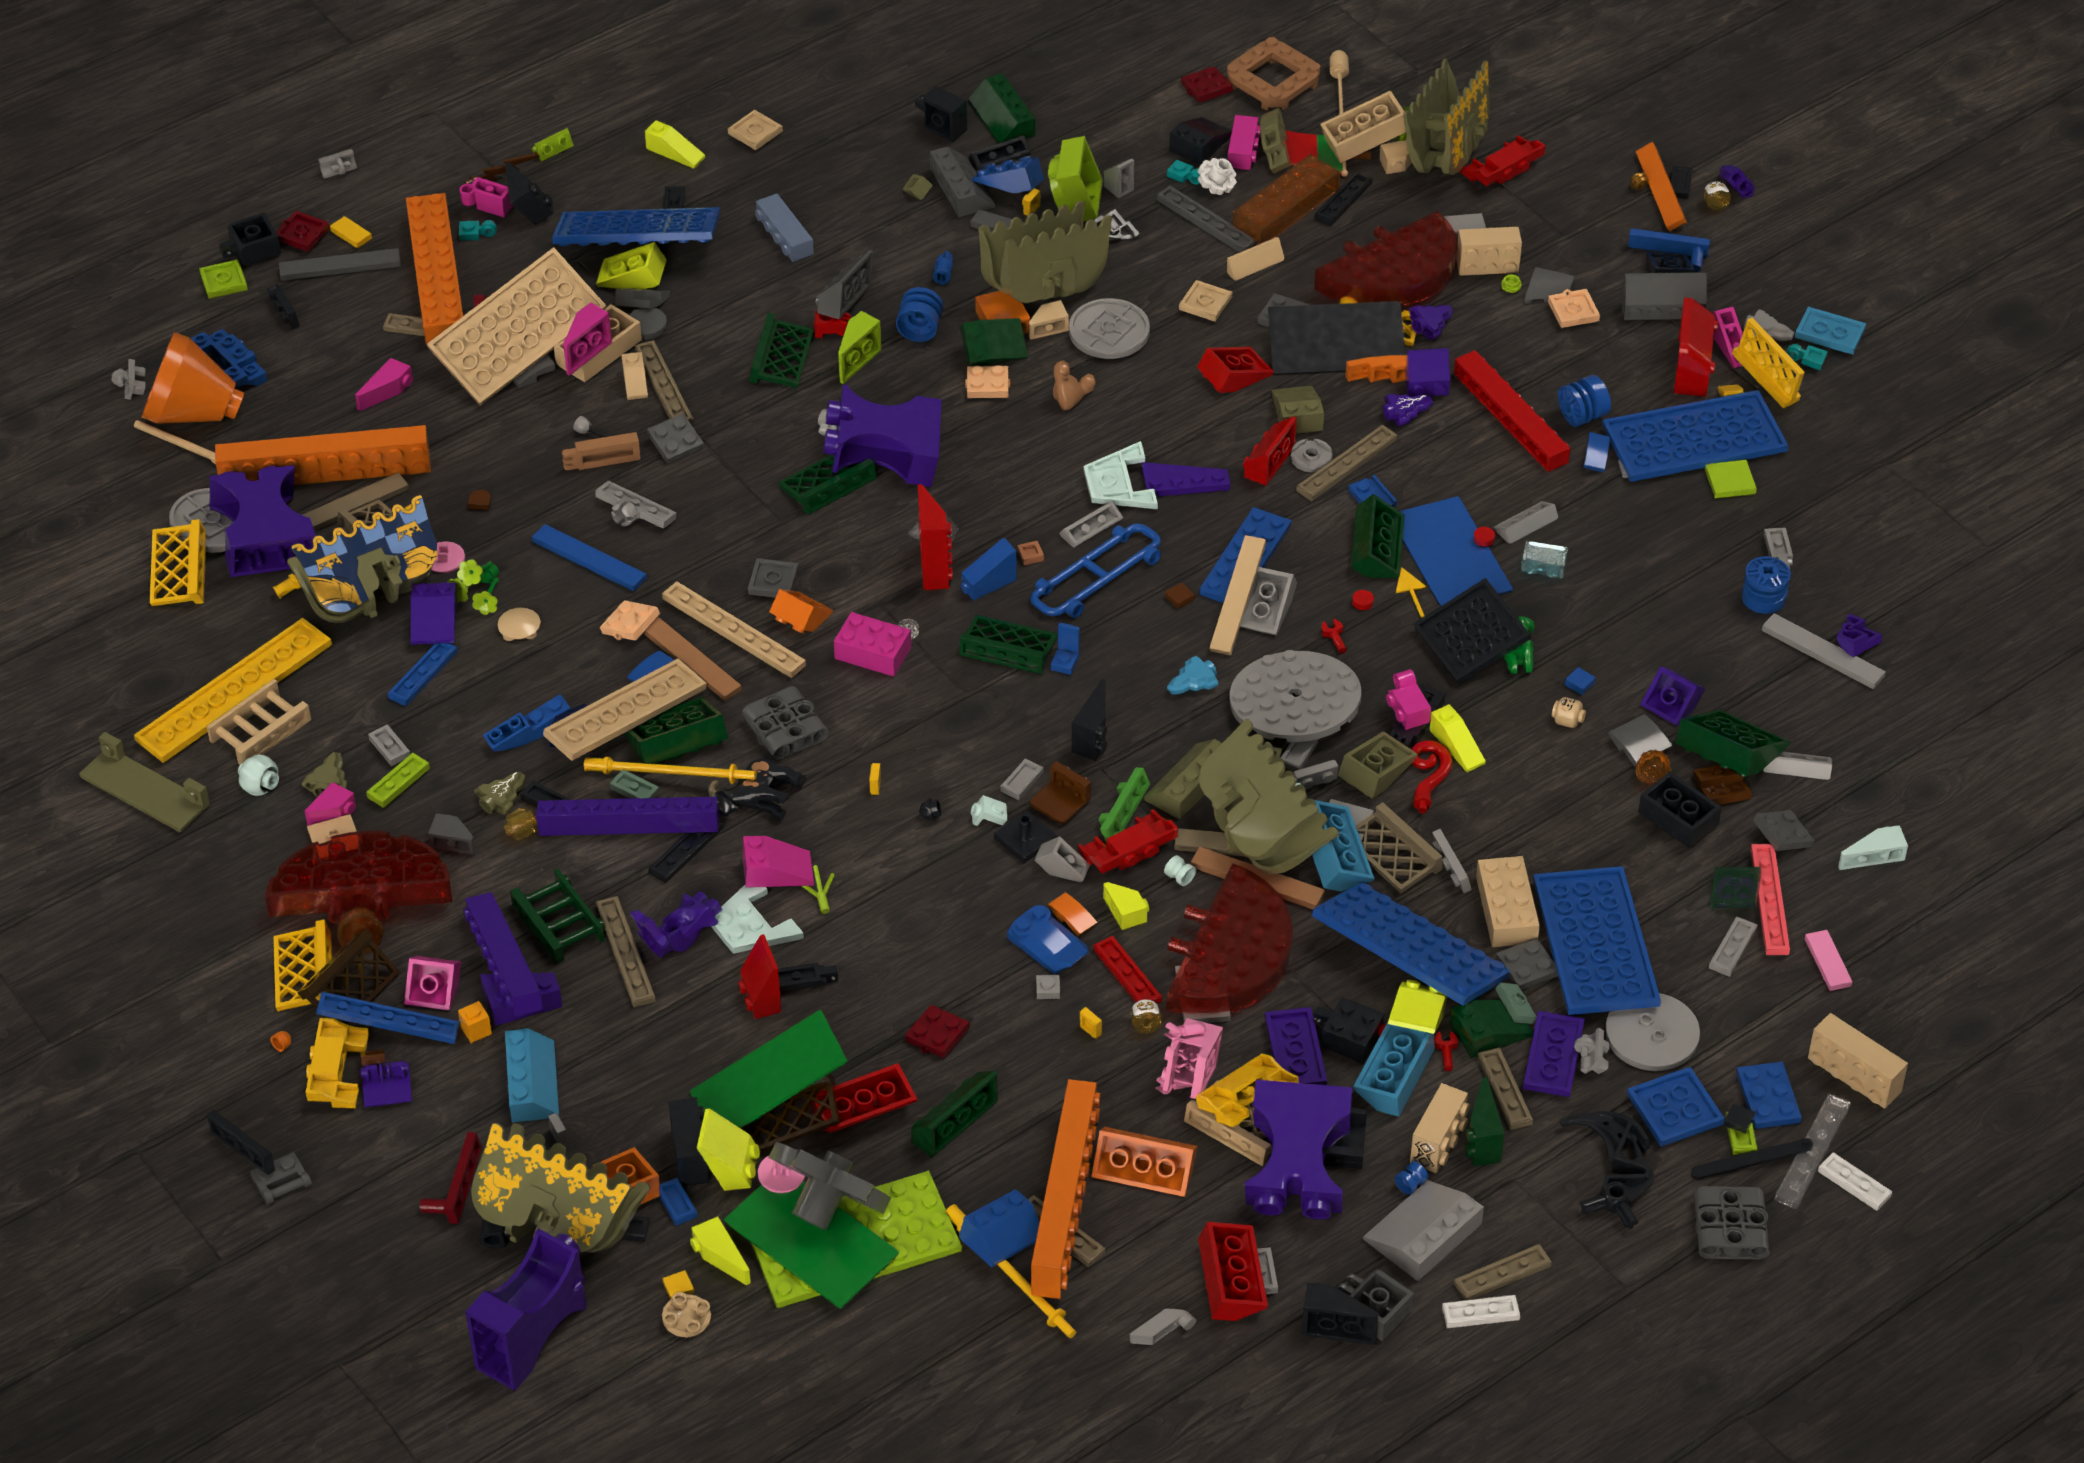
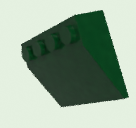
[625,697,728,764]
[1675,709,1791,777]

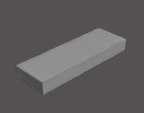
[1709,916,1758,977]

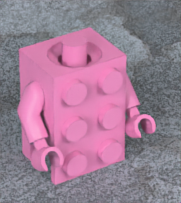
[1155,1018,1223,1099]

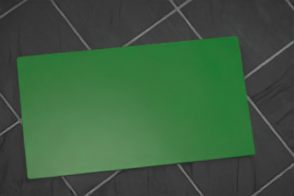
[690,1010,848,1129]
[724,1181,899,1309]

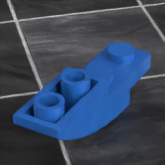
[483,694,573,752]

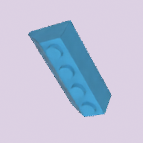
[1312,800,1374,891]
[1353,1023,1435,1117]
[505,1028,559,1122]

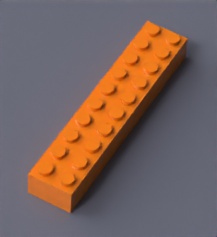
[406,193,463,345]
[215,425,431,485]
[1031,1079,1101,1299]

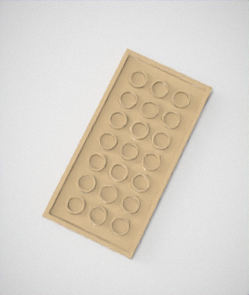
[427,247,606,406]

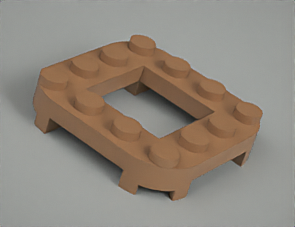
[1227,37,1320,110]

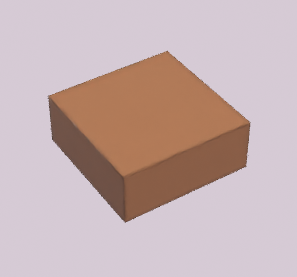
[1017,541,1044,565]

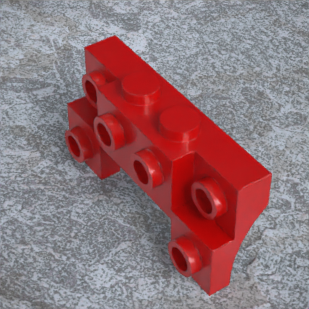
[1460,135,1546,186]
[1078,809,1178,874]

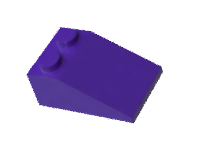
[411,582,458,645]

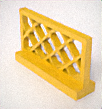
[1732,318,1805,409]
[150,519,206,606]
[274,919,334,1011]

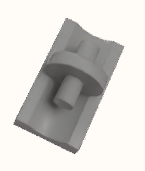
[318,149,357,179]
[111,359,145,400]
[1574,1028,1609,1074]

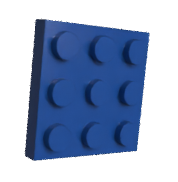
[1627,1067,1725,1147]

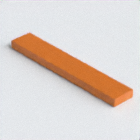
[1636,142,1687,232]

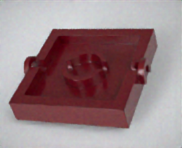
[1181,66,1233,103]
[276,211,330,252]
[905,1005,970,1058]

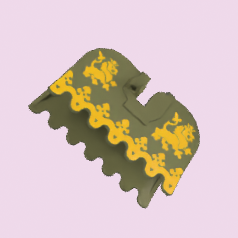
[1403,58,1490,175]
[471,1123,651,1253]

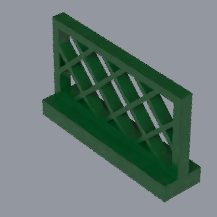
[749,313,814,388]
[778,455,877,515]
[959,615,1058,674]

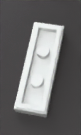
[1818,1152,1892,1211]
[1442,1295,1520,1328]

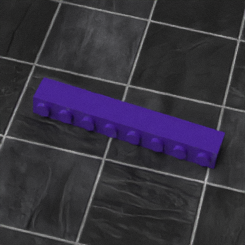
[536,797,720,836]
[463,892,543,1017]

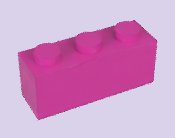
[1228,115,1261,170]

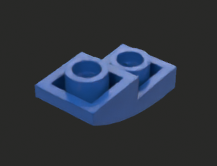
[1583,432,1610,472]
[627,650,674,682]

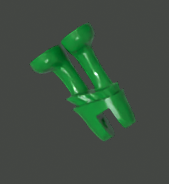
[1504,616,1535,674]

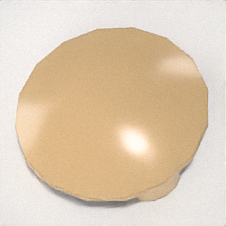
[497,608,541,641]
[662,1292,711,1337]

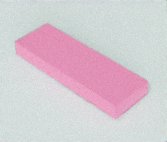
[1805,930,1852,991]

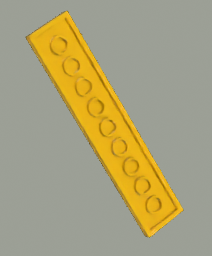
[134,618,332,763]

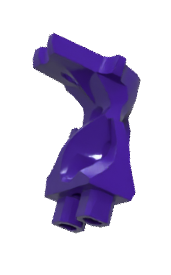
[630,891,722,958]

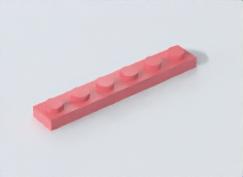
[1751,844,1790,955]

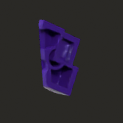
[1837,614,1882,657]

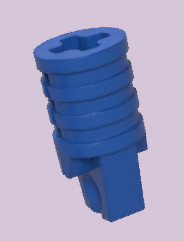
[933,251,953,285]

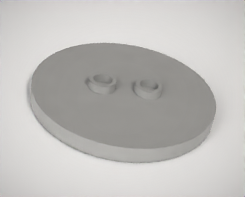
[1069,298,1150,359]
[169,488,233,553]
[1605,993,1700,1071]

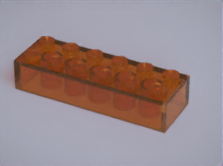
[1232,154,1340,245]

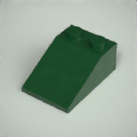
[960,318,1028,367]
[1450,1000,1534,1059]
[1465,1077,1505,1166]

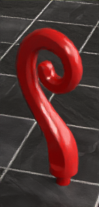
[1411,740,1452,814]

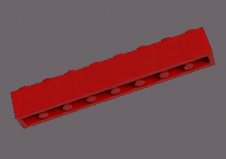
[1454,350,1570,472]

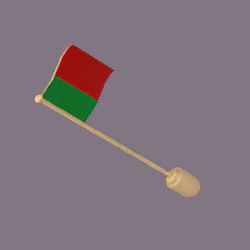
[1285,50,1349,177]

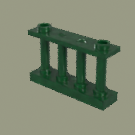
[510,868,605,964]

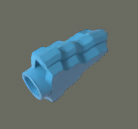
[1167,656,1219,694]

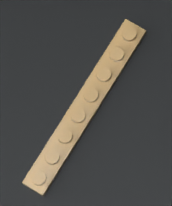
[662,581,806,678]

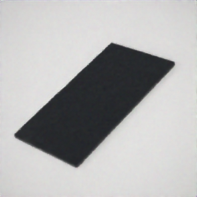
[1268,301,1405,375]

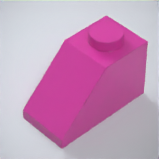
[305,782,356,826]

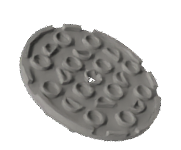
[1230,650,1362,742]

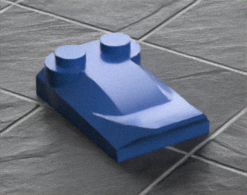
[1007,905,1089,975]

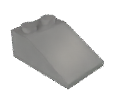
[1240,567,1297,636]

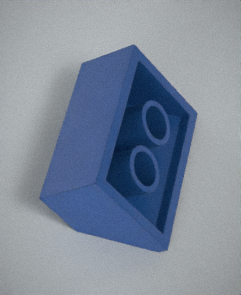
[959,1189,1040,1267]

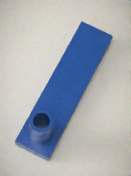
[1628,228,1710,273]

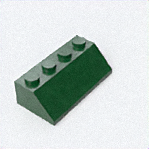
[968,73,1035,144]
[1351,494,1405,578]
[911,1071,998,1158]

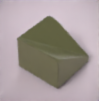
[903,174,932,200]

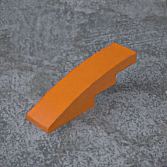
[1346,355,1407,383]

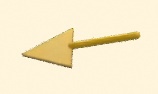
[1396,567,1426,618]

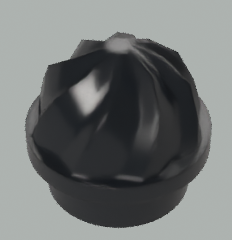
[919,798,942,821]

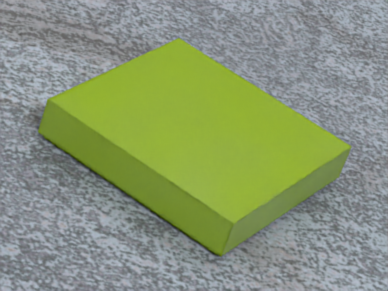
[199,260,248,299]
[1705,460,1757,498]

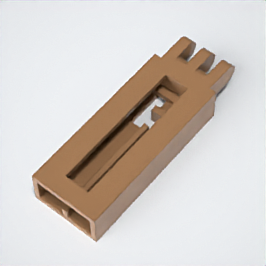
[562,432,641,470]

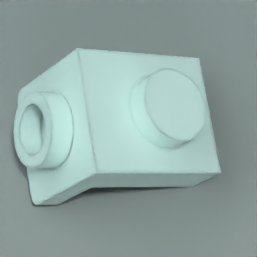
[971,795,1007,826]

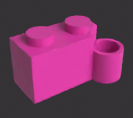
[460,177,513,217]
[1386,669,1431,730]

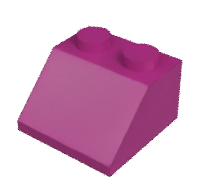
[404,956,461,1010]

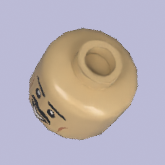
[1552,697,1586,728]

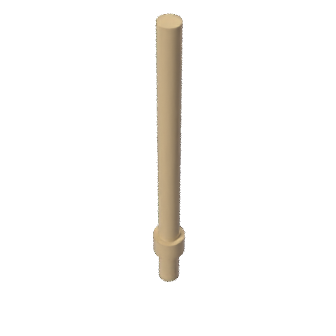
[134,420,216,464]

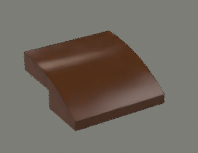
[1693,765,1752,805]

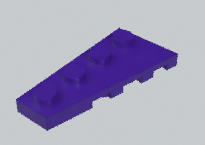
[1141,462,1230,496]

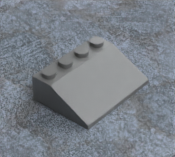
[1363,1180,1484,1281]

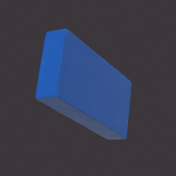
[659,1178,698,1226]

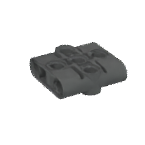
[742,686,829,760]
[1694,1186,1770,1259]

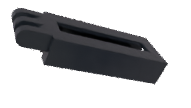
[1389,684,1446,748]

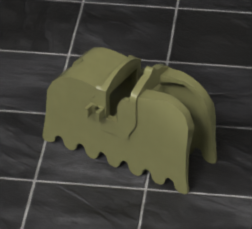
[978,201,1112,303]
[1199,719,1339,874]

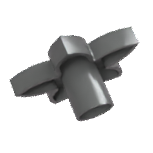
[768,1142,891,1230]

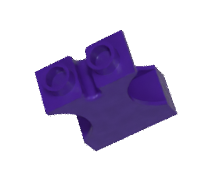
[823,384,942,487]
[209,465,316,577]
[1245,1079,1352,1220]
[465,1228,586,1391]

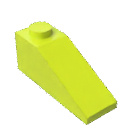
[645,121,705,169]
[1430,704,1486,772]
[690,1217,751,1285]

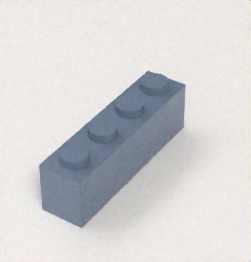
[755,194,814,262]

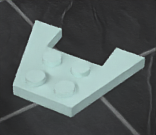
[1084,441,1158,509]
[711,885,804,954]

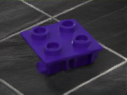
[360,1060,412,1108]

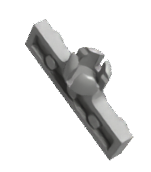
[595,481,676,529]

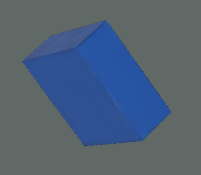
[1565,667,1596,695]

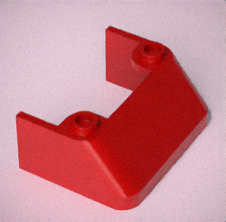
[1674,297,1718,397]

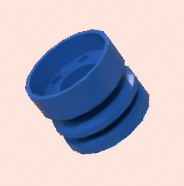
[896,287,943,342]
[1557,374,1611,427]
[1741,556,1791,614]

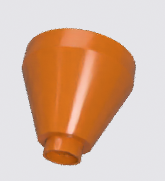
[141,332,244,424]

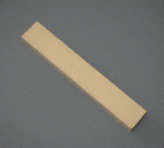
[1210,535,1266,656]

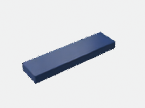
[388,643,458,707]

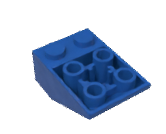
[972,156,1044,194]

